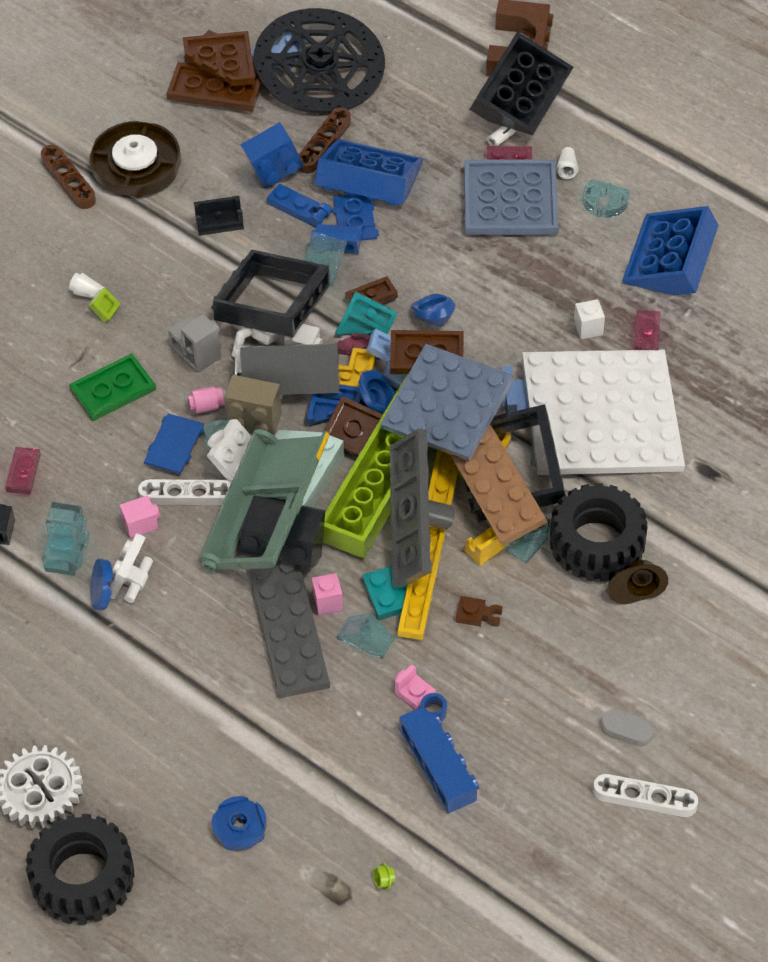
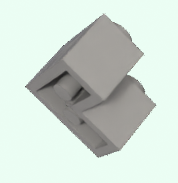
[168,314,221,373]

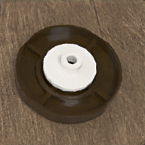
[90,121,181,198]

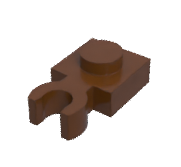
[456,596,503,627]

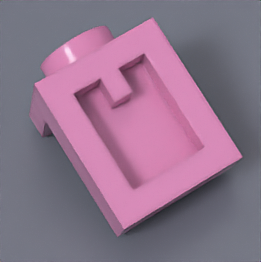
[395,665,436,710]

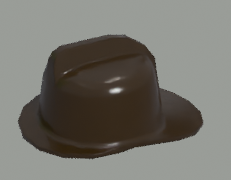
[608,560,669,604]

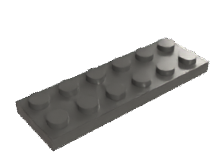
[248,560,330,698]

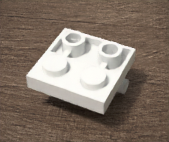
[109,533,153,603]

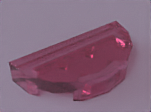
[338,333,381,360]

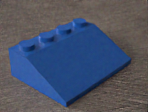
[315,139,424,205]
[622,206,719,295]

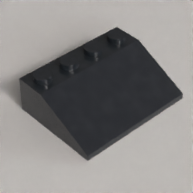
[469,32,574,136]

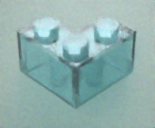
[42,502,90,576]

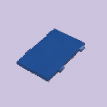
[333,194,379,241]
[144,413,205,474]

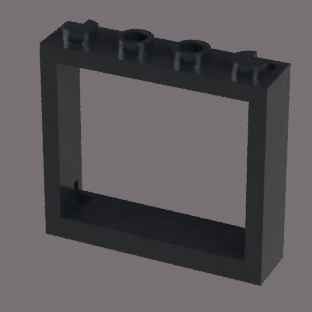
[211,249,330,338]
[464,404,566,522]

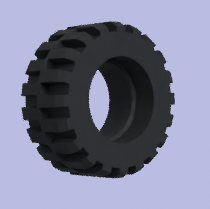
[549,483,648,582]
[26,814,135,925]

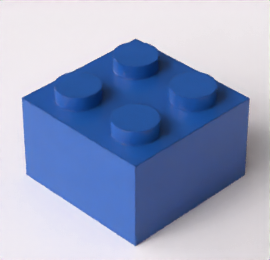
[240,122,304,188]

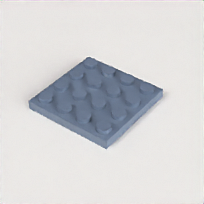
[464,160,558,235]
[381,344,514,462]

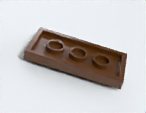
[167,62,262,112]

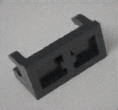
[194,196,244,236]

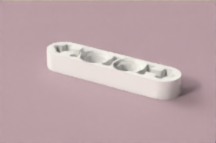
[138,479,231,505]
[593,774,698,817]

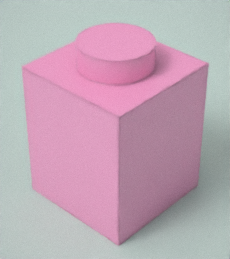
[120,495,160,538]
[312,573,343,616]

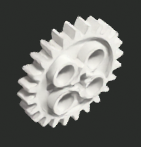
[0,745,83,828]

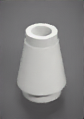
[556,147,579,179]
[69,273,106,298]

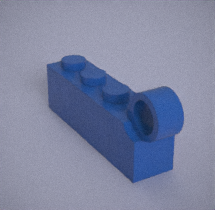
[399,693,479,814]

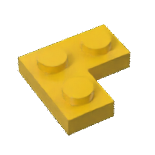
[339,348,377,387]

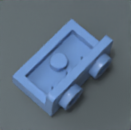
[501,366,528,413]

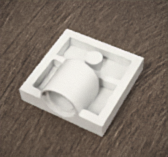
[207,419,251,482]

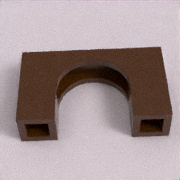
[486,0,554,76]

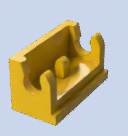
[463,527,513,566]

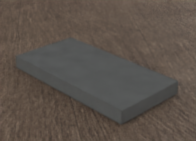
[240,343,340,395]

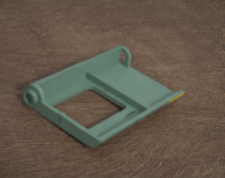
[198,429,329,572]

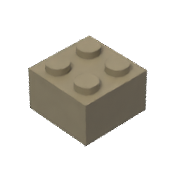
[224,375,282,435]

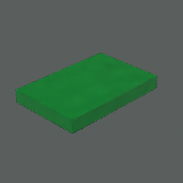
[69,353,156,421]

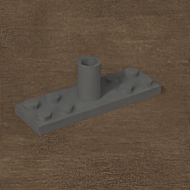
[390,429,455,588]

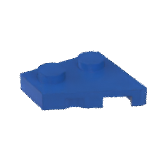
[306,385,362,425]

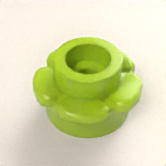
[373,862,395,890]

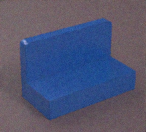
[311,224,363,254]

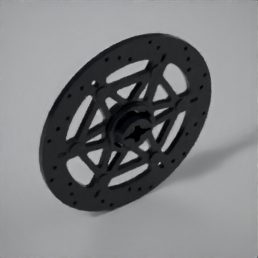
[254,8,385,114]

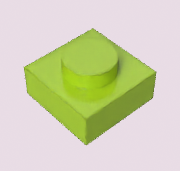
[88,288,121,322]

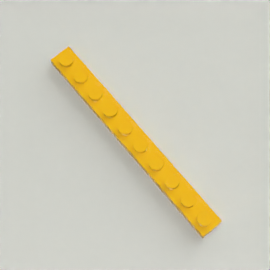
[398,450,459,640]

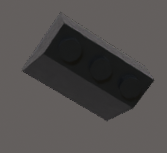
[240,495,326,567]

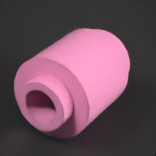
[188,386,225,414]

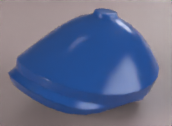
[411,294,455,326]
[358,370,396,414]

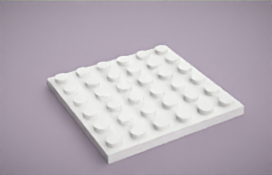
[521,350,685,475]

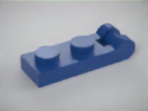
[267,183,332,227]

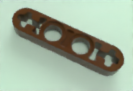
[299,108,351,174]
[41,145,96,209]

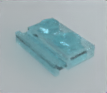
[305,232,347,286]

